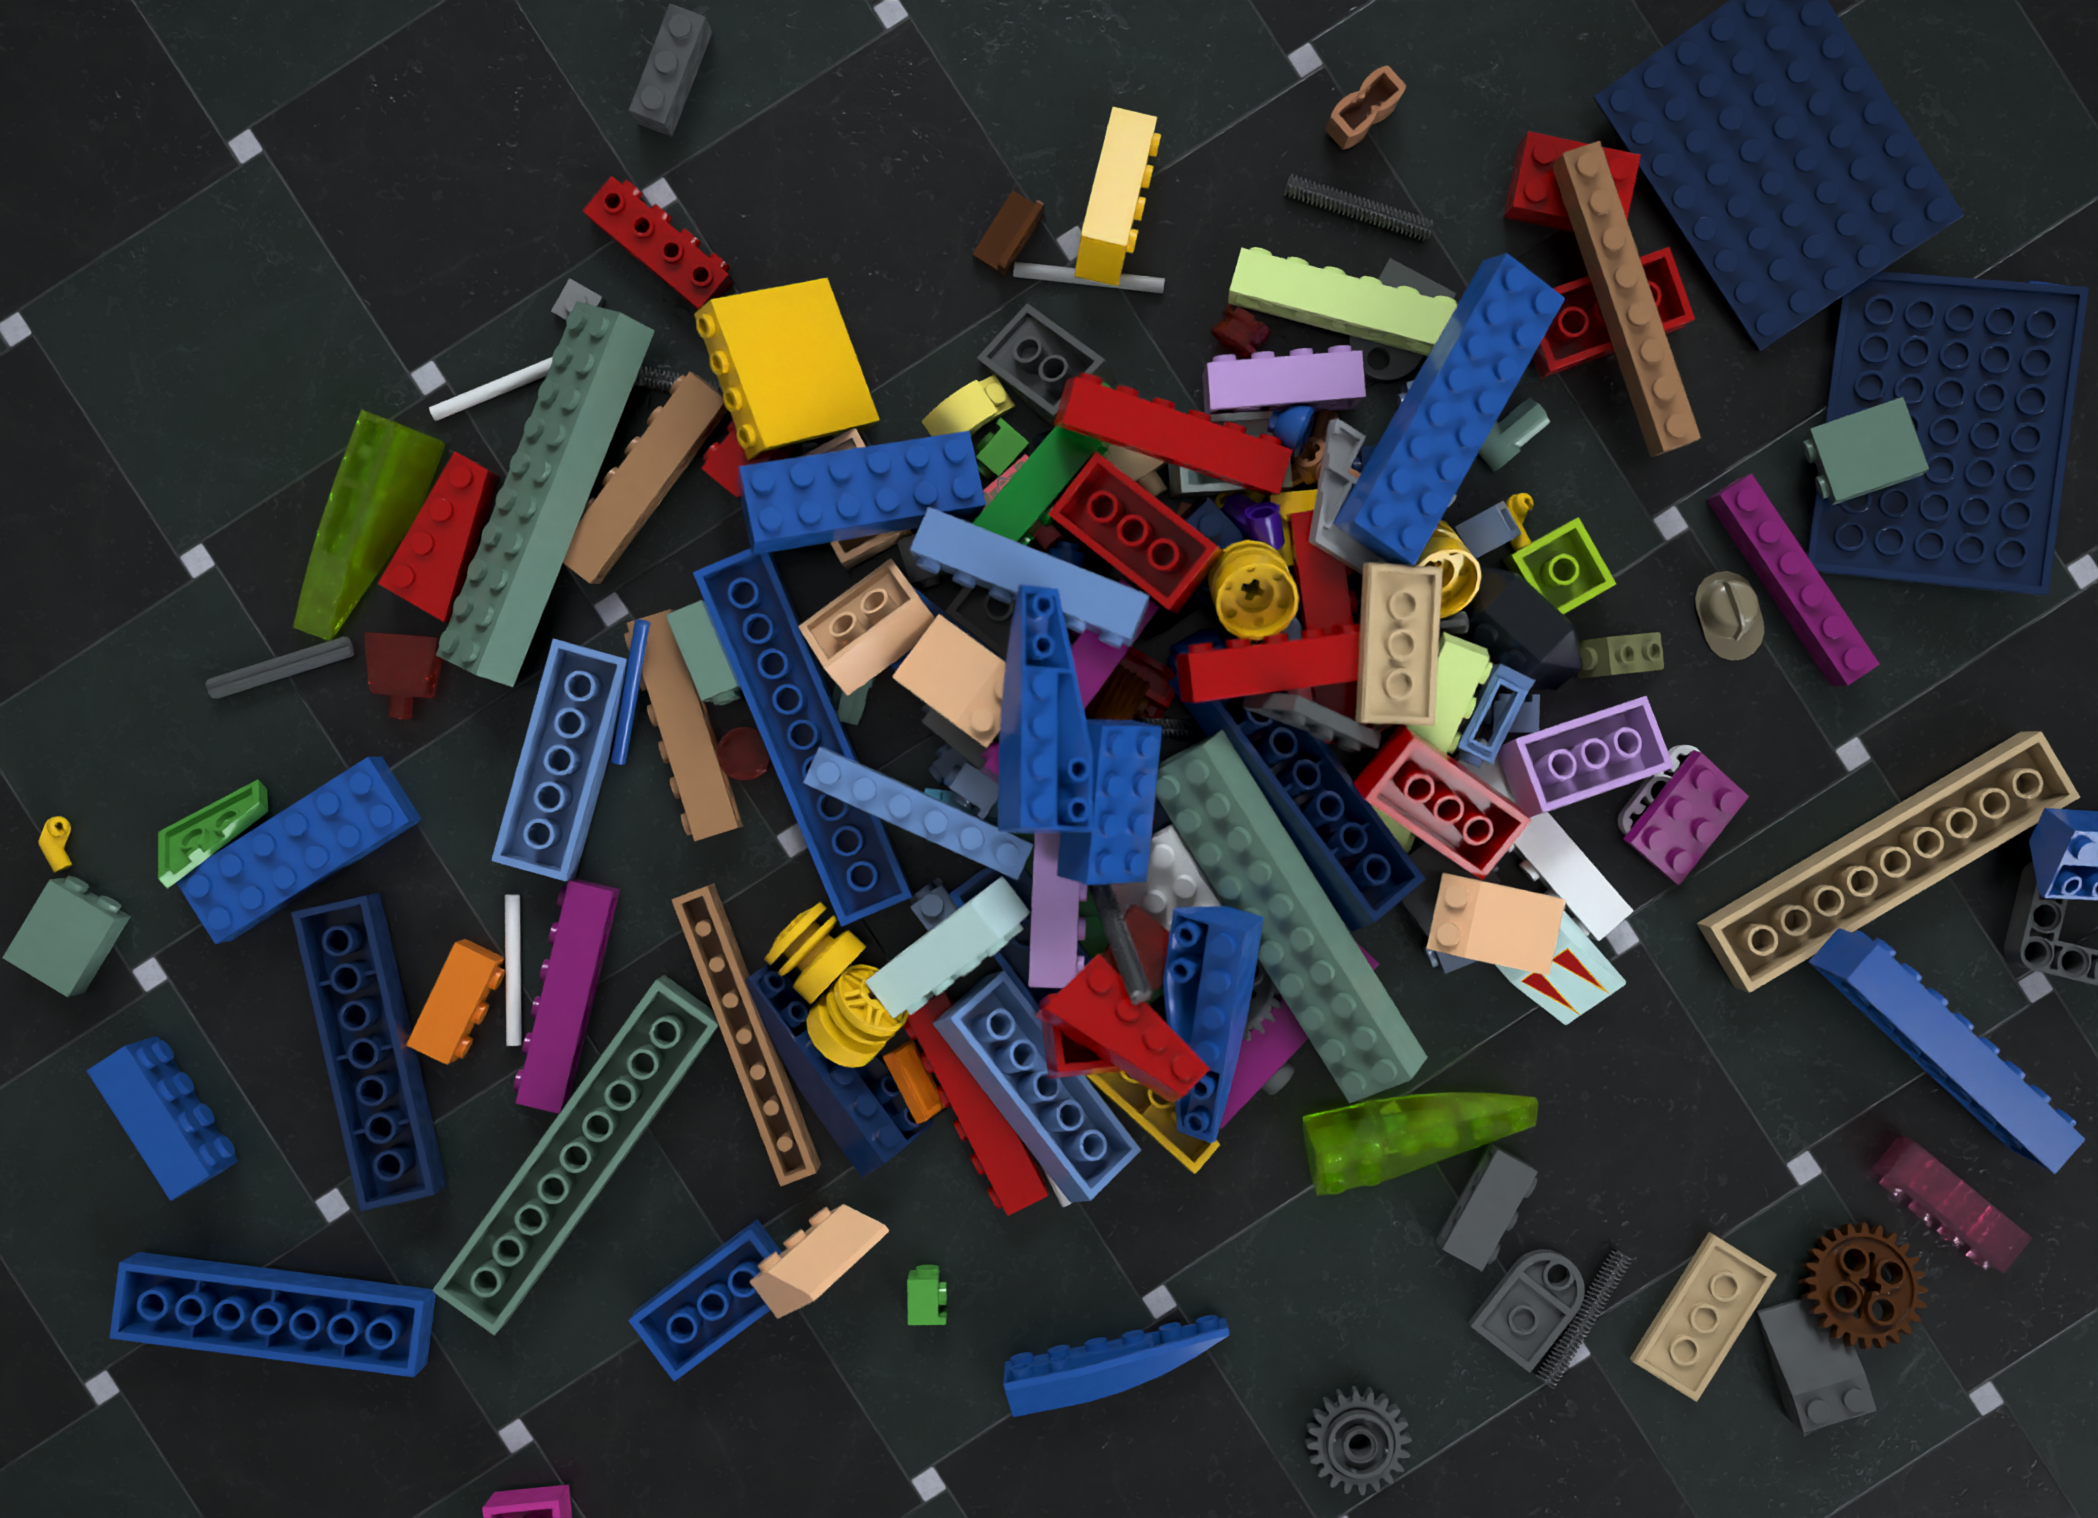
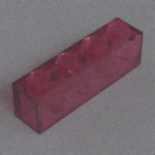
[1872,1135,2032,1273]

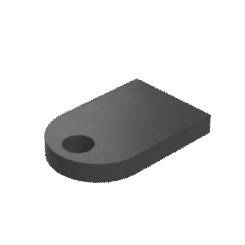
[1348,258,1456,382]
[1468,1249,1585,1373]

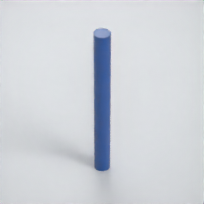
[611,619,650,765]

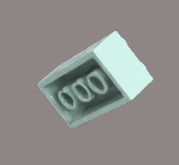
[865,876,1031,1019]

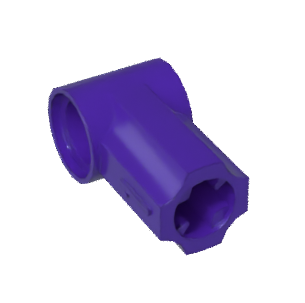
[1220,492,1285,550]

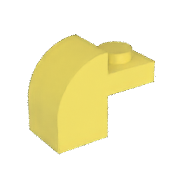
[922,374,1015,436]

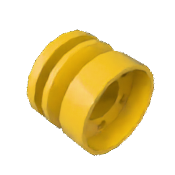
[1413,520,1482,618]
[1207,540,1299,641]
[764,902,867,1004]
[806,964,908,1068]

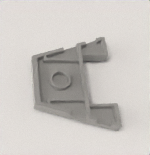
[1309,419,1457,575]

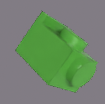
[976,417,1030,480]
[907,1265,948,1325]

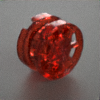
[1210,304,1272,359]
[717,727,772,780]

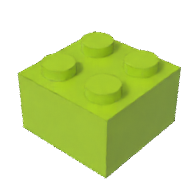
[1502,517,1616,614]

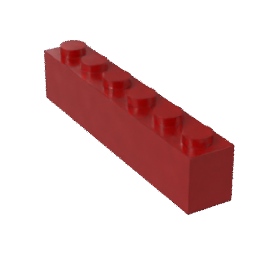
[1054,373,1293,496]
[1286,510,1373,744]
[1176,624,1360,702]
[904,989,1048,1216]

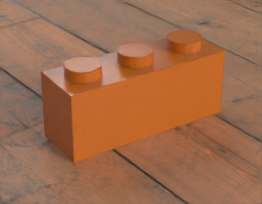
[406,939,505,1065]

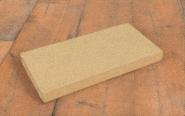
[1356,563,1442,726]
[1630,1232,1777,1402]

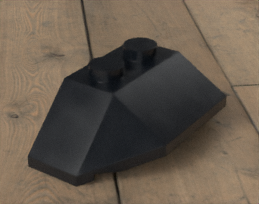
[1460,566,1583,690]

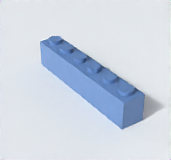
[910,507,1149,648]
[803,747,1034,880]

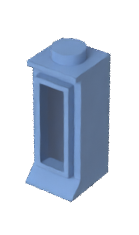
[1456,664,1535,768]

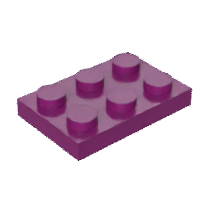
[1623,750,1749,885]

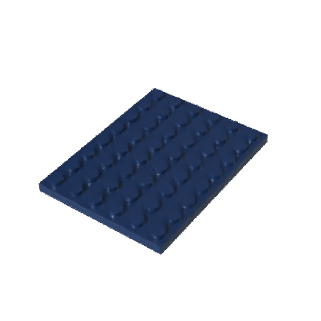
[1593,0,1964,351]
[1807,271,2089,596]

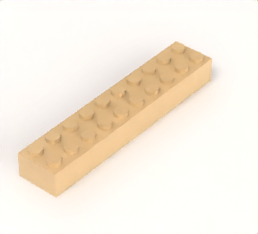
[1697,731,2080,993]

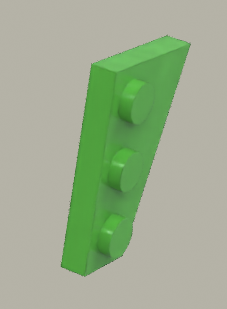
[158,780,268,888]

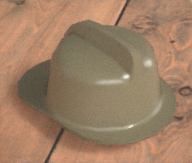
[1695,571,1765,661]

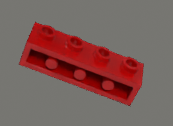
[583,176,734,310]

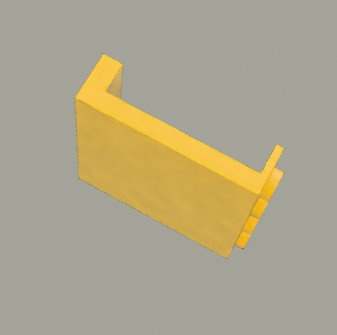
[694,278,880,460]

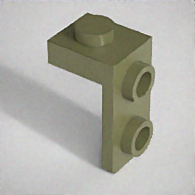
[1577,632,1664,679]

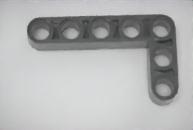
[2004,861,2098,986]

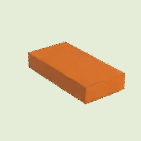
[883,1039,945,1124]

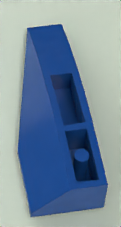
[998,585,1093,833]
[2029,808,2098,900]
[1163,906,1264,1144]
[1003,1315,1230,1417]

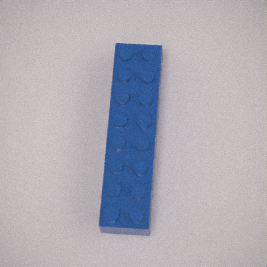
[1333,253,1565,565]
[1808,928,2085,1174]
[109,1252,436,1377]

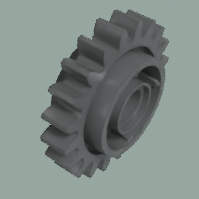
[1305,1386,1412,1495]

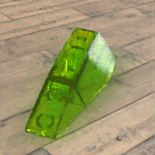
[293,409,446,641]
[1303,1092,1538,1196]

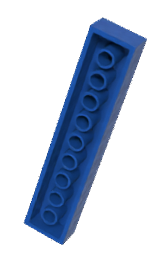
[693,548,915,927]

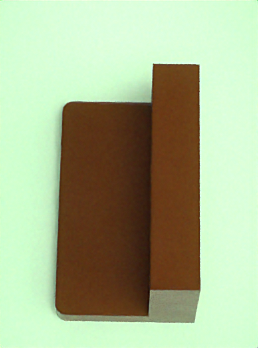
[972,191,1045,278]

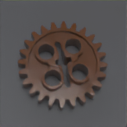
[1799,1222,1928,1349]

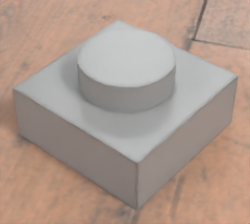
[551,278,605,321]

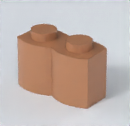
[1325,66,1406,150]

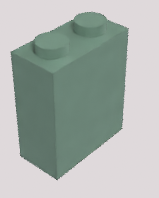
[1802,397,1929,506]
[666,600,742,706]
[3,876,131,997]

